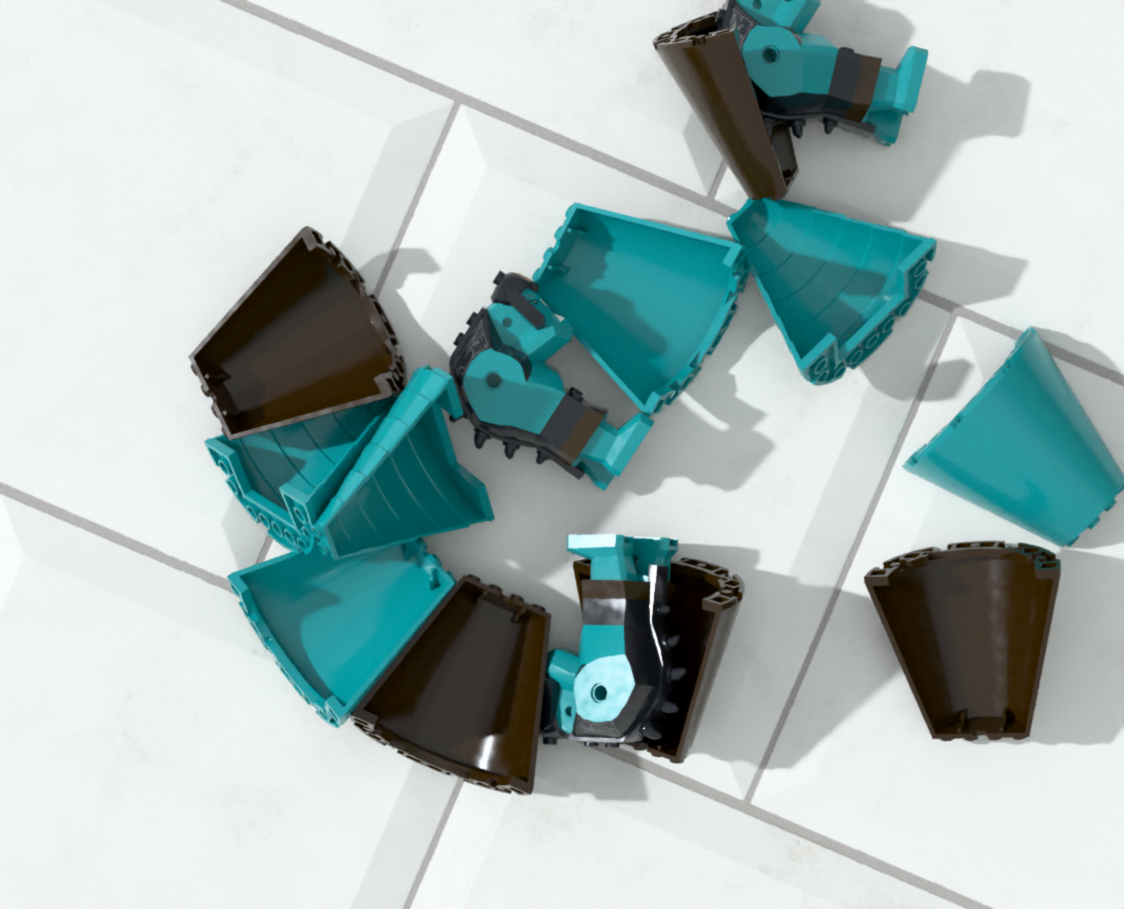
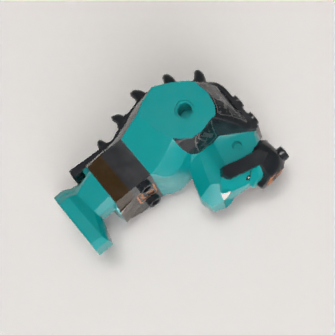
[715,0,928,147]
[448,270,654,491]
[539,535,687,747]

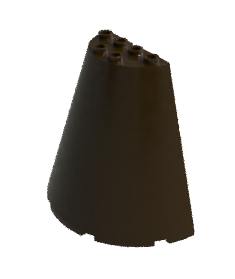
[653,11,799,201]
[188,226,407,440]
[864,541,1062,741]
[573,557,745,764]
[350,574,551,796]

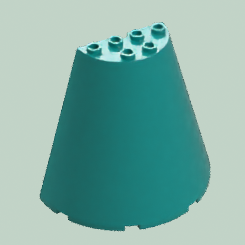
[532,202,751,417]
[901,326,1124,547]
[227,537,457,728]

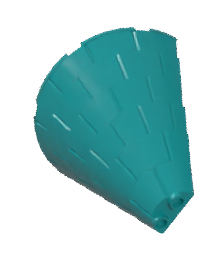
[726,197,937,386]
[311,365,495,560]
[204,391,402,555]

